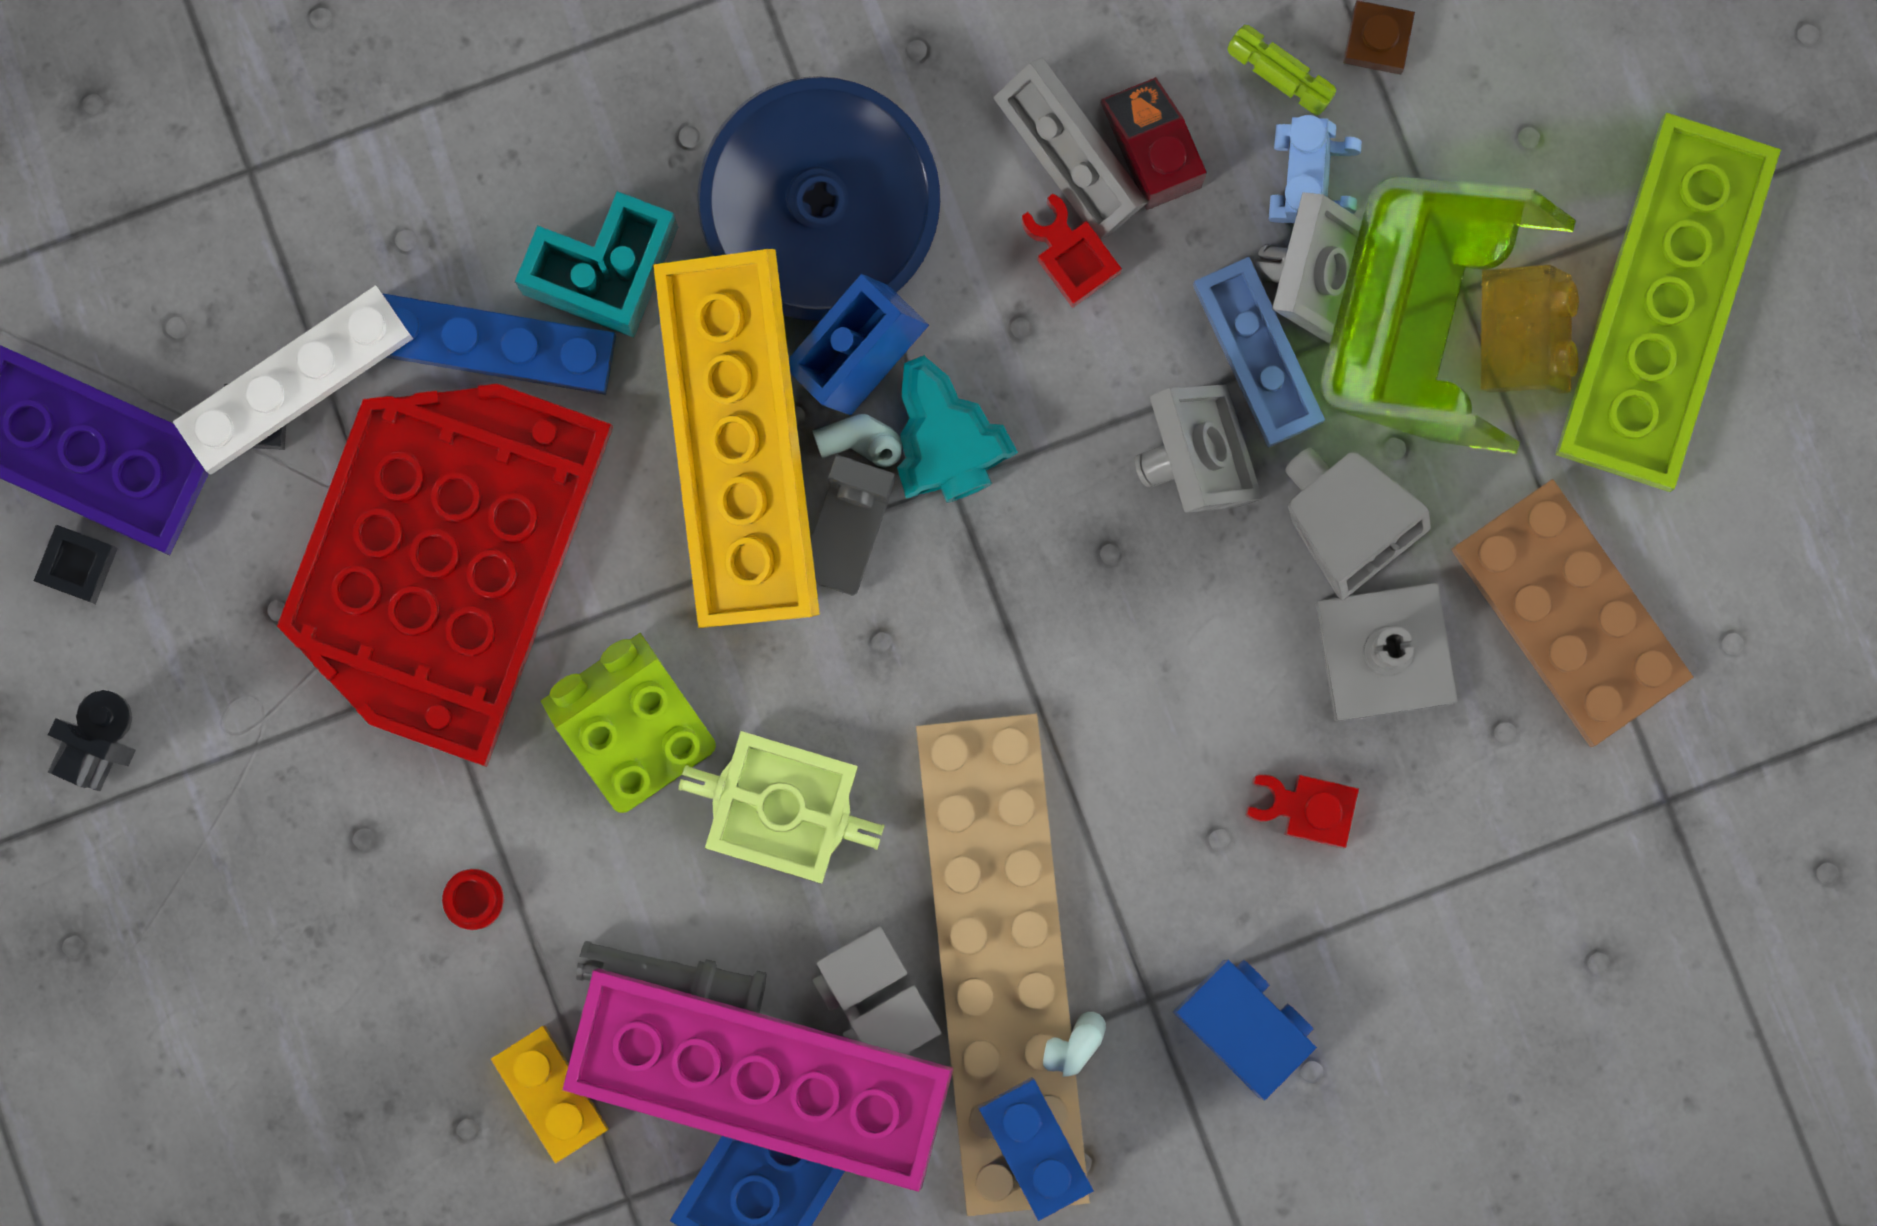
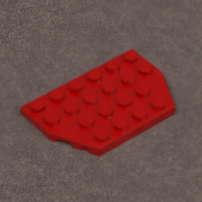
[277,383,613,767]

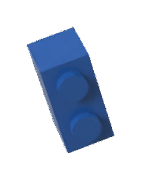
[789,274,929,415]
[1173,959,1317,1101]
[978,1077,1094,1221]

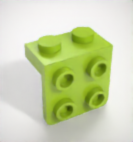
[540,632,716,813]

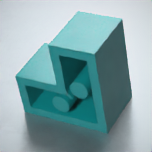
[515,191,679,338]

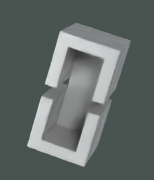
[812,926,942,1054]

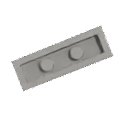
[993,57,1148,240]

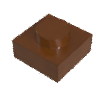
[1343,0,1415,75]

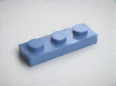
[1193,257,1325,448]

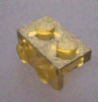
[1481,265,1579,394]

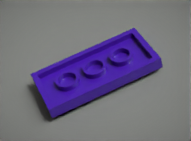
[0,345,209,556]

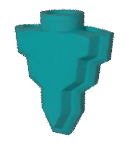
[897,355,1018,503]

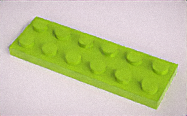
[1555,112,1781,492]

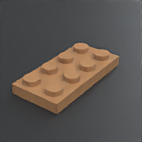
[1451,479,1694,747]

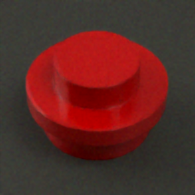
[442,869,504,930]

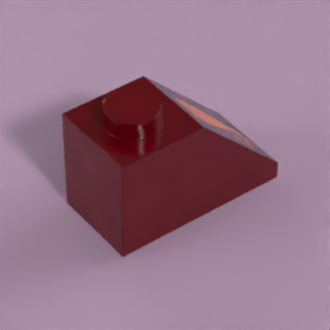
[1100,77,1207,211]

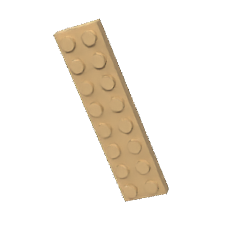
[916,714,1090,1216]

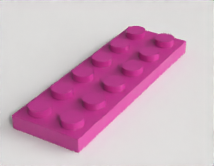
[562,968,953,1192]

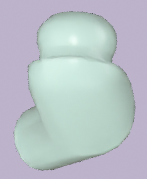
[812,414,902,467]
[1043,1012,1106,1077]

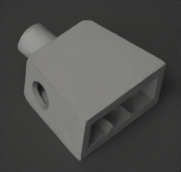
[1285,448,1431,601]

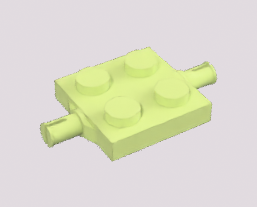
[678,731,885,884]

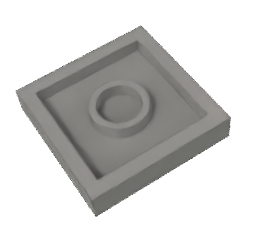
[1255,192,1380,347]
[1135,385,1262,513]
[1316,583,1458,722]

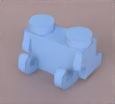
[1269,115,1362,223]

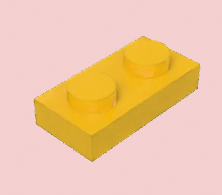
[491,1026,610,1164]

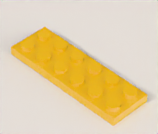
[653,249,820,628]

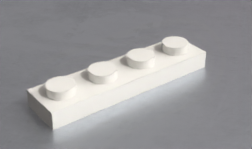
[173,285,413,475]

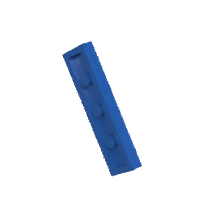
[382,293,617,395]

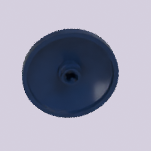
[697,76,941,321]

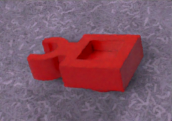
[1021,194,1122,308]
[1245,775,1359,849]

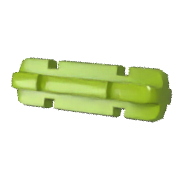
[1227,24,1336,115]

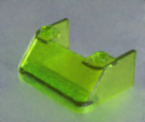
[1321,177,1576,454]

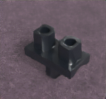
[48,690,136,791]

